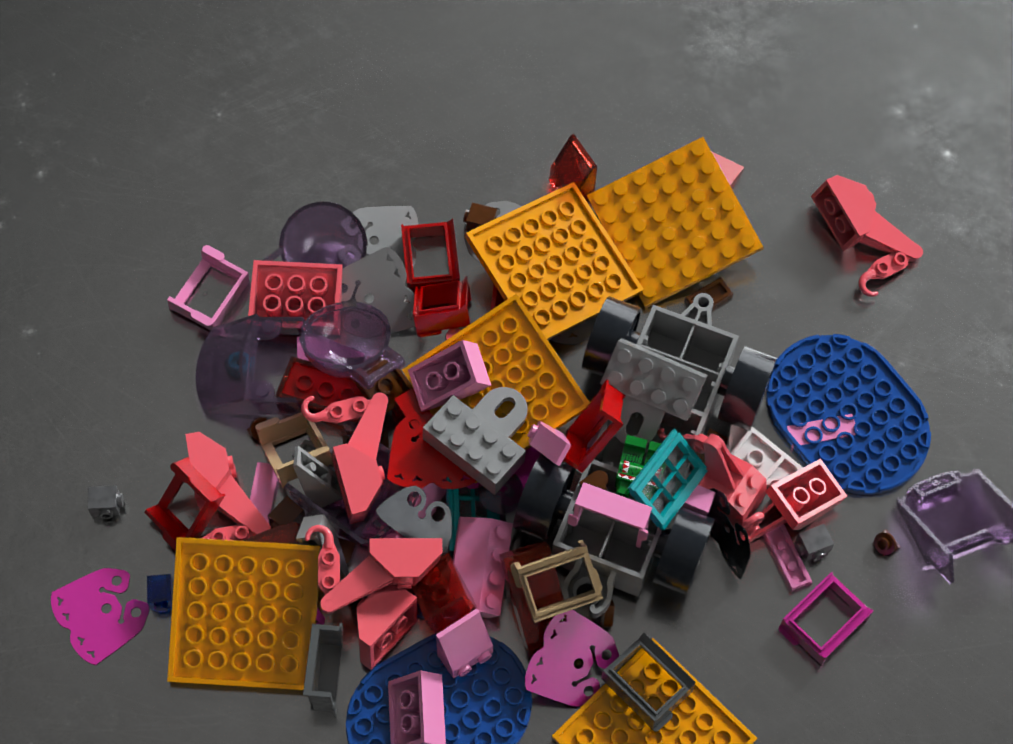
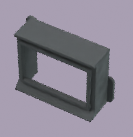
[303,623,344,716]
[601,633,696,732]

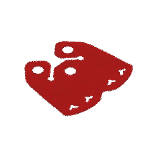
[387,411,476,489]

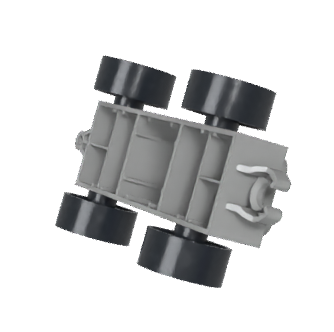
[513,293,777,618]

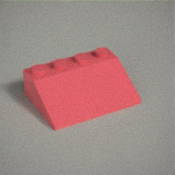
[247,260,343,336]

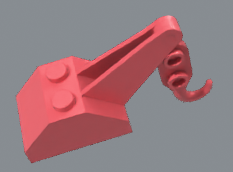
[811,175,923,297]
[301,393,388,524]
[657,428,767,529]
[185,432,272,541]
[735,459,847,545]
[305,525,442,614]
[356,566,449,670]

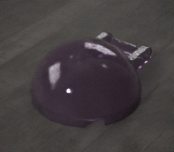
[262,201,368,285]
[299,302,405,389]

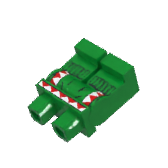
[615,435,669,501]

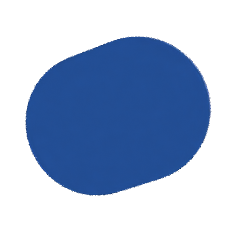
[766,334,931,495]
[346,632,532,744]

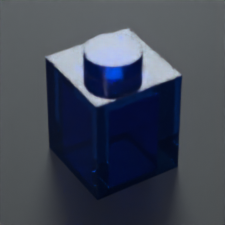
[147,574,174,612]

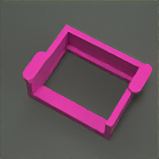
[778,572,874,665]

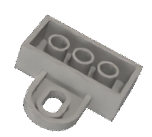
[600,338,708,444]
[423,387,528,495]

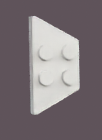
[726,424,803,487]

